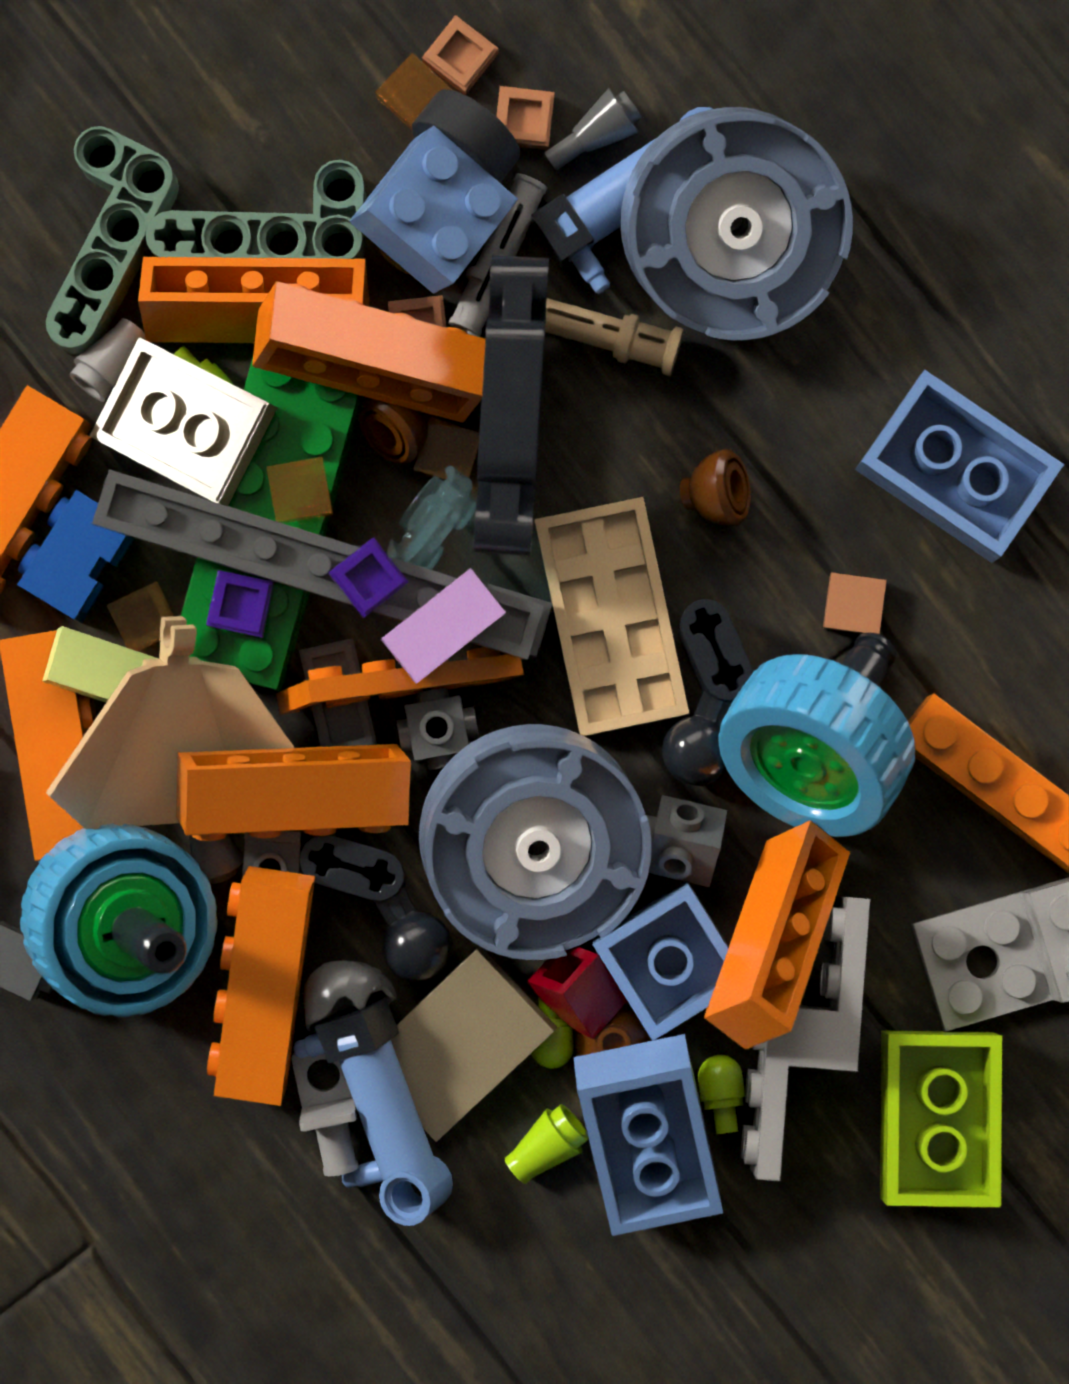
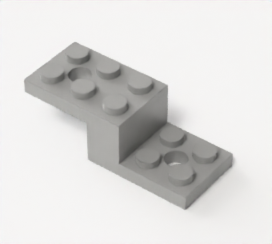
[911,877,1069,1032]
[741,896,870,1181]

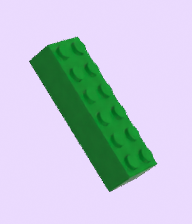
[181,357,364,692]

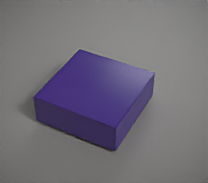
[328,537,409,618]
[206,570,275,638]

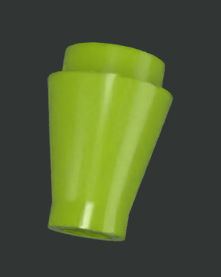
[505,1104,589,1184]

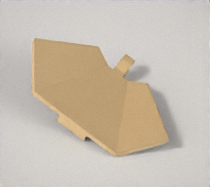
[46,616,295,829]

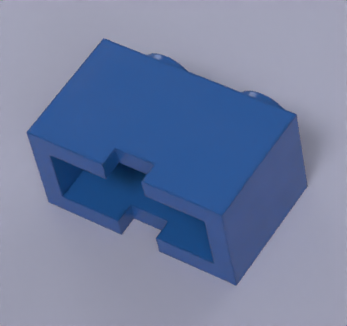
[17,490,135,623]

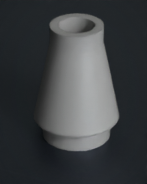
[70,318,146,402]

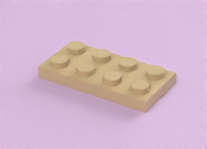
[535,497,689,736]

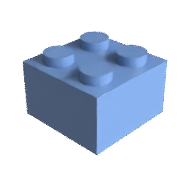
[349,126,518,294]
[593,882,729,1041]

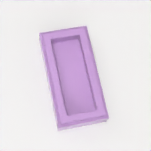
[381,568,506,684]

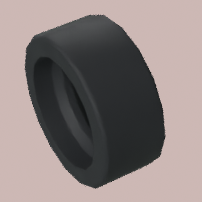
[412,89,520,183]

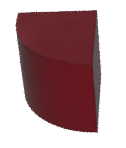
[528,946,627,1039]

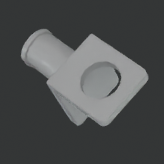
[291,1053,358,1176]

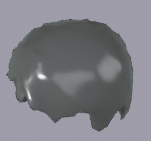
[303,960,397,1034]

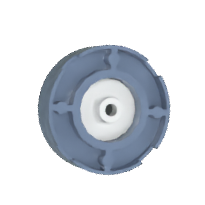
[621,107,853,340]
[419,724,652,960]

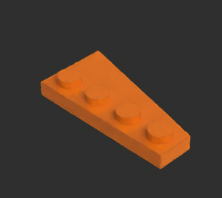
[276,647,524,715]

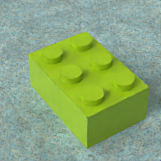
[880,1031,1002,1207]

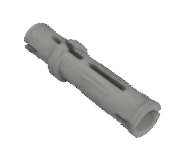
[448,173,548,337]

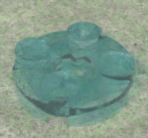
[387,466,476,570]

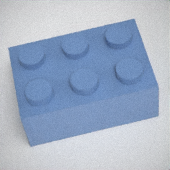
[855,370,1064,563]
[574,1034,723,1236]

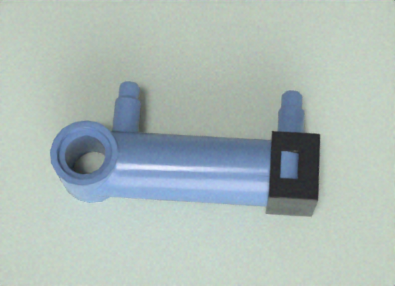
[531,107,712,294]
[293,997,453,1226]

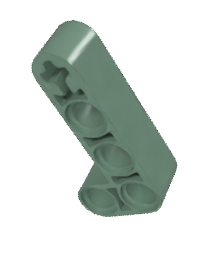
[46,126,179,356]
[145,160,367,259]

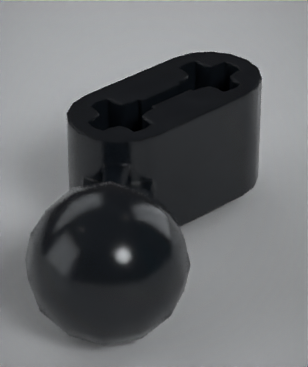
[662,599,753,786]
[300,835,453,982]

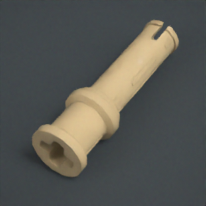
[545,298,684,376]

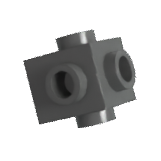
[397,688,479,771]
[646,795,727,887]

